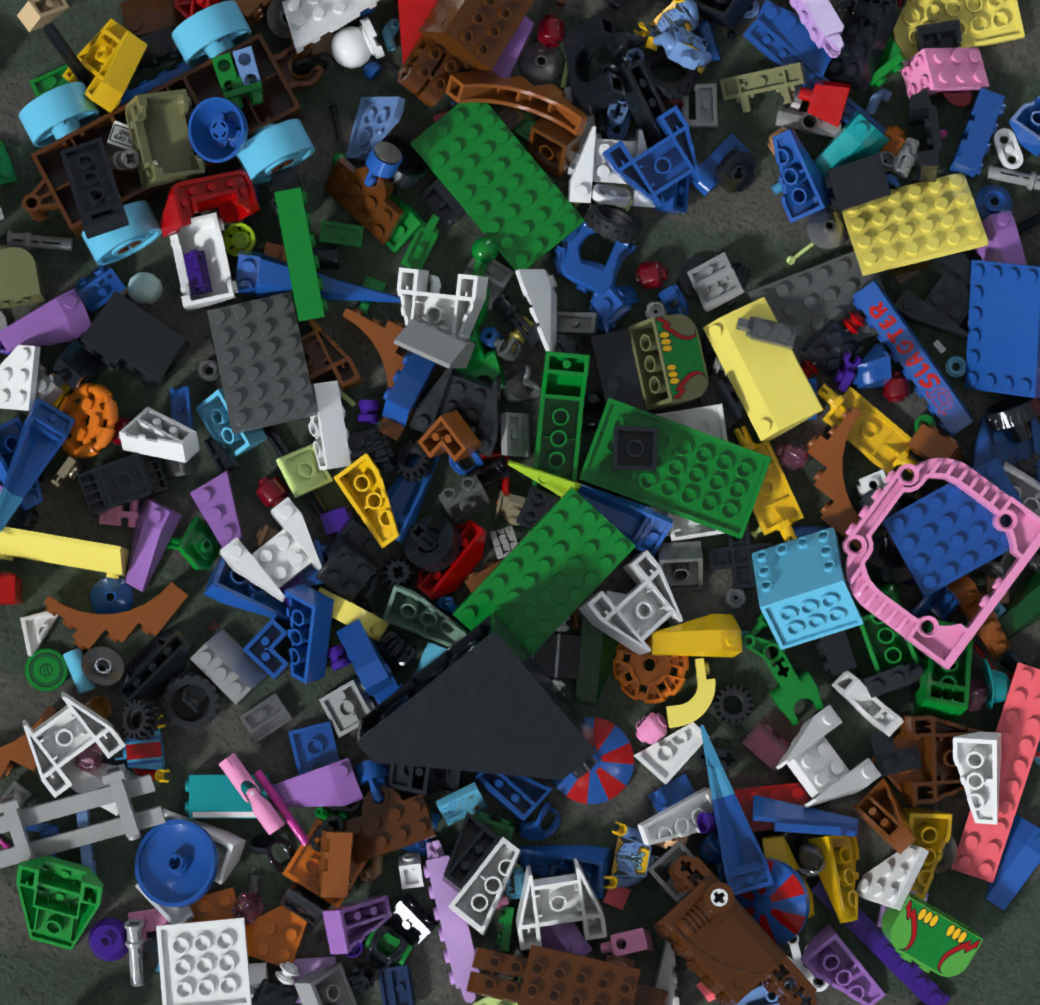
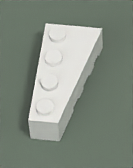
[449,837,521,936]

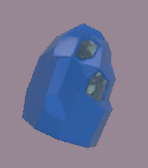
[657,283,689,317]

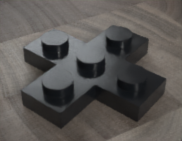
[707,524,772,589]

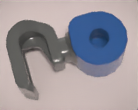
[480,327,523,362]

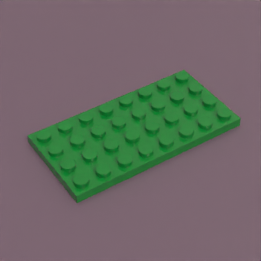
[410,102,584,271]
[579,398,771,539]
[453,486,636,656]

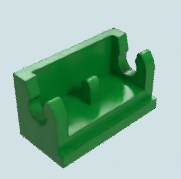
[364,927,413,966]

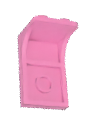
[902,47,990,100]

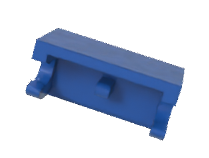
[169,386,194,430]

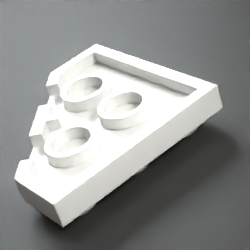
[0,345,41,411]
[856,844,929,911]

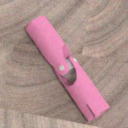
[219,753,285,835]

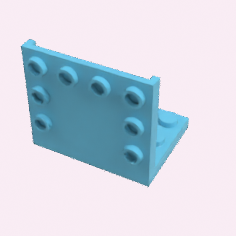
[751,527,864,650]

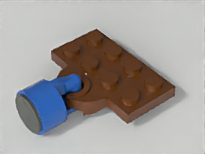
[323,142,405,244]
[343,758,437,864]

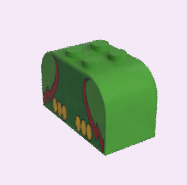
[881,892,983,977]

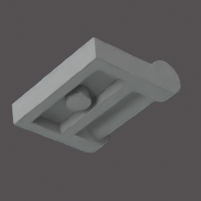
[680,83,718,128]

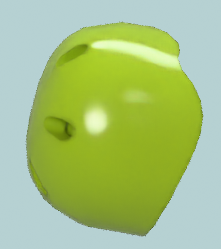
[223,223,257,256]

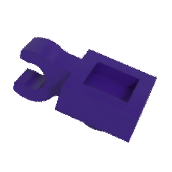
[834,351,861,392]

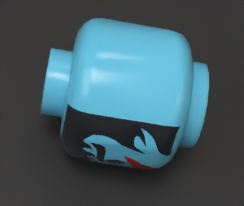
[504,867,526,899]

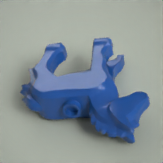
[553,222,637,333]

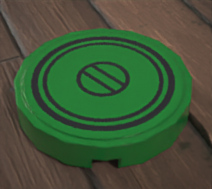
[25,649,69,691]

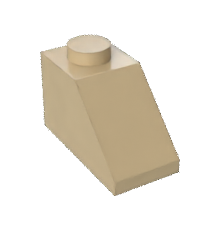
[17,0,70,32]

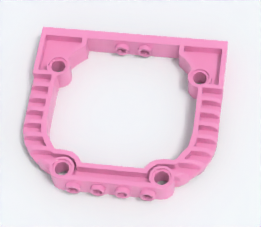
[842,458,1040,670]

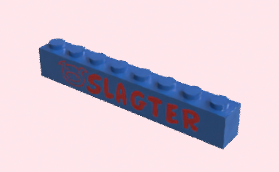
[852,279,974,436]

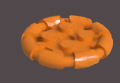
[59,382,118,459]
[612,628,689,704]

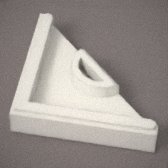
[20,611,59,657]

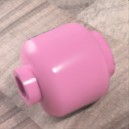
[636,712,668,745]

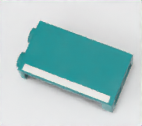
[185,775,269,818]

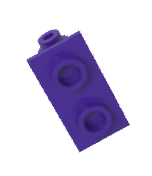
[183,249,213,296]

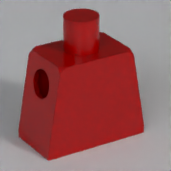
[798,80,852,127]

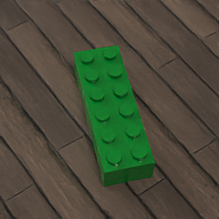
[274,187,328,321]

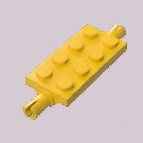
[817,384,918,475]
[733,426,804,542]

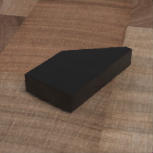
[204,438,239,474]

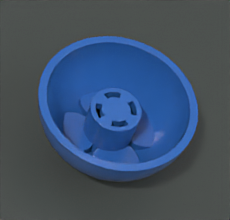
[188,97,249,163]

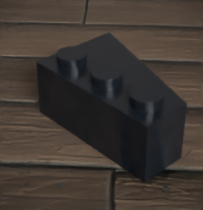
[134,25,183,74]
[443,811,502,893]

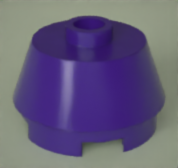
[88,918,129,962]

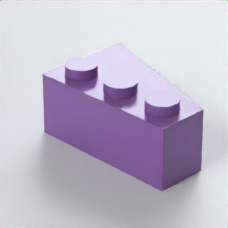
[190,471,244,548]
[322,895,392,954]

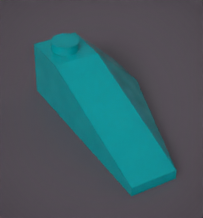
[813,111,890,177]

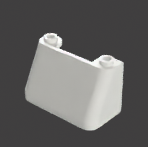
[170,213,239,312]

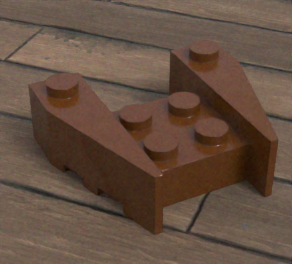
[301,319,363,392]
[900,714,982,804]

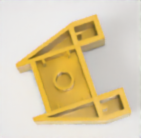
[62,18,148,113]

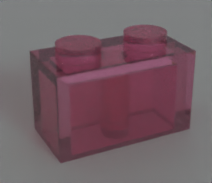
[740,723,790,771]

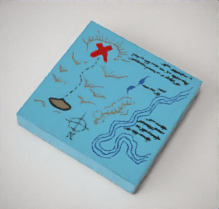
[435,782,487,826]

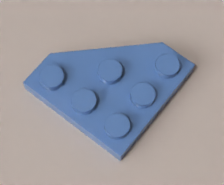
[346,96,406,161]

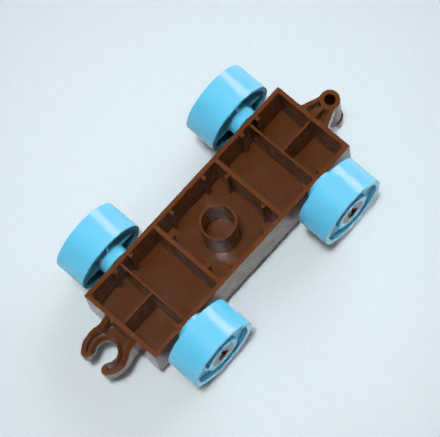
[18,1,324,265]

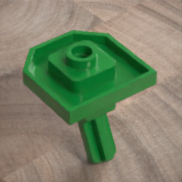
[166,516,219,570]

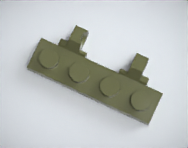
[720,62,806,113]

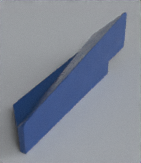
[752,795,858,837]

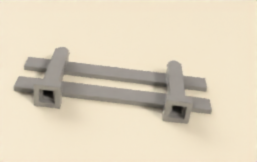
[0,764,166,868]

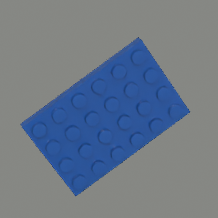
[882,457,1023,597]

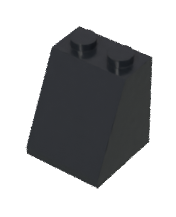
[824,153,891,214]

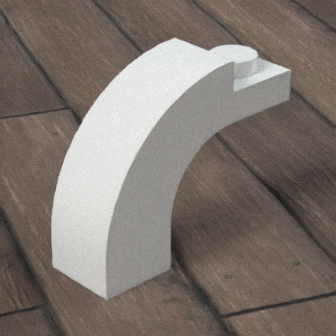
[832,671,904,737]

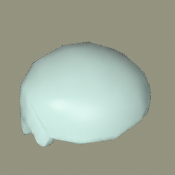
[127,272,163,304]

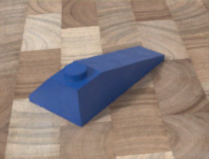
[852,343,892,390]

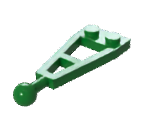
[331,153,424,253]

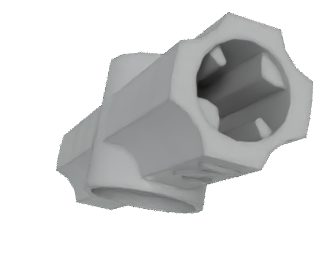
[775,107,842,138]

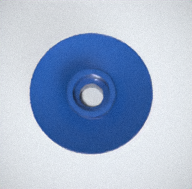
[90,577,133,614]

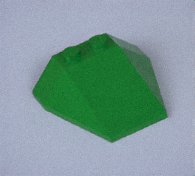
[16,856,104,950]

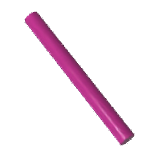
[254,769,310,846]

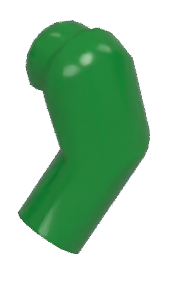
[315,807,348,826]

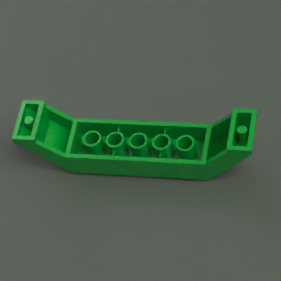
[527,351,590,533]

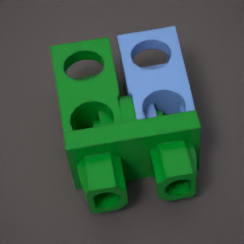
[211,46,264,110]

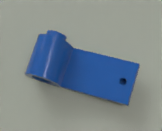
[689,134,750,197]

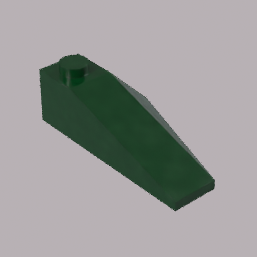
[998,567,1040,640]
[575,615,619,703]

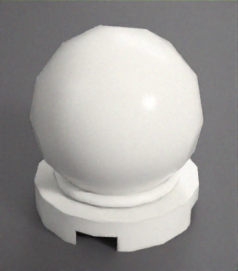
[331,17,385,69]

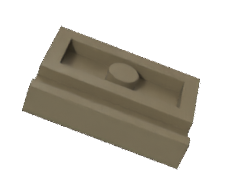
[51,456,82,490]
[495,491,526,525]

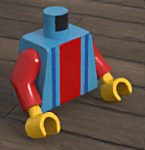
[114,715,170,783]

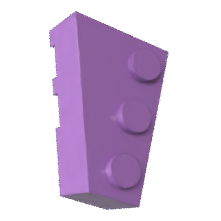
[492,15,534,78]

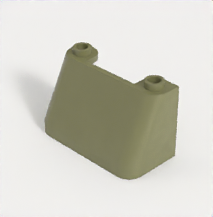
[125,89,206,188]

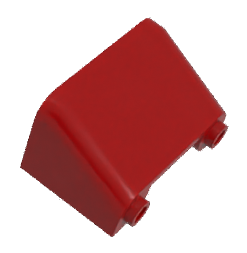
[160,170,260,237]

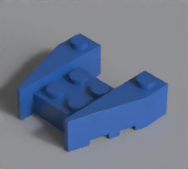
[602,105,702,209]
[970,417,1040,483]
[336,619,403,705]

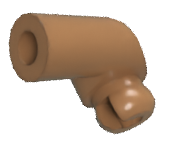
[360,855,383,882]

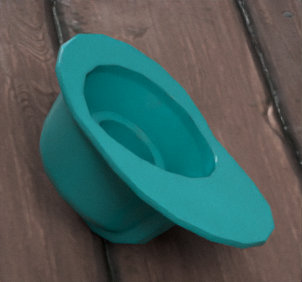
[982,658,1011,710]

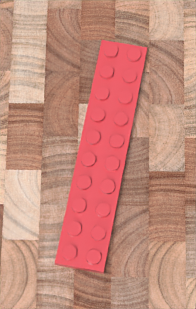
[951,662,1040,883]

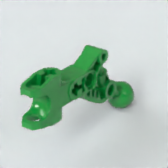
[456,237,506,391]
[742,613,824,726]

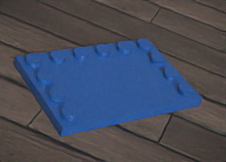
[965,260,1040,398]

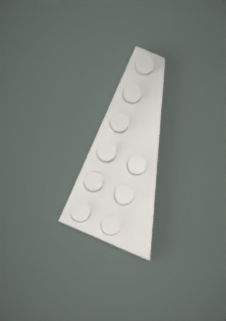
[282,0,380,54]

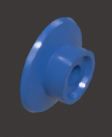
[975,185,1012,219]

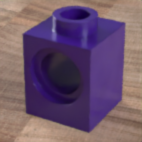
[320,507,354,536]

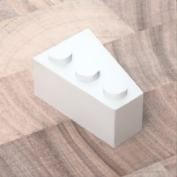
[119,407,200,463]

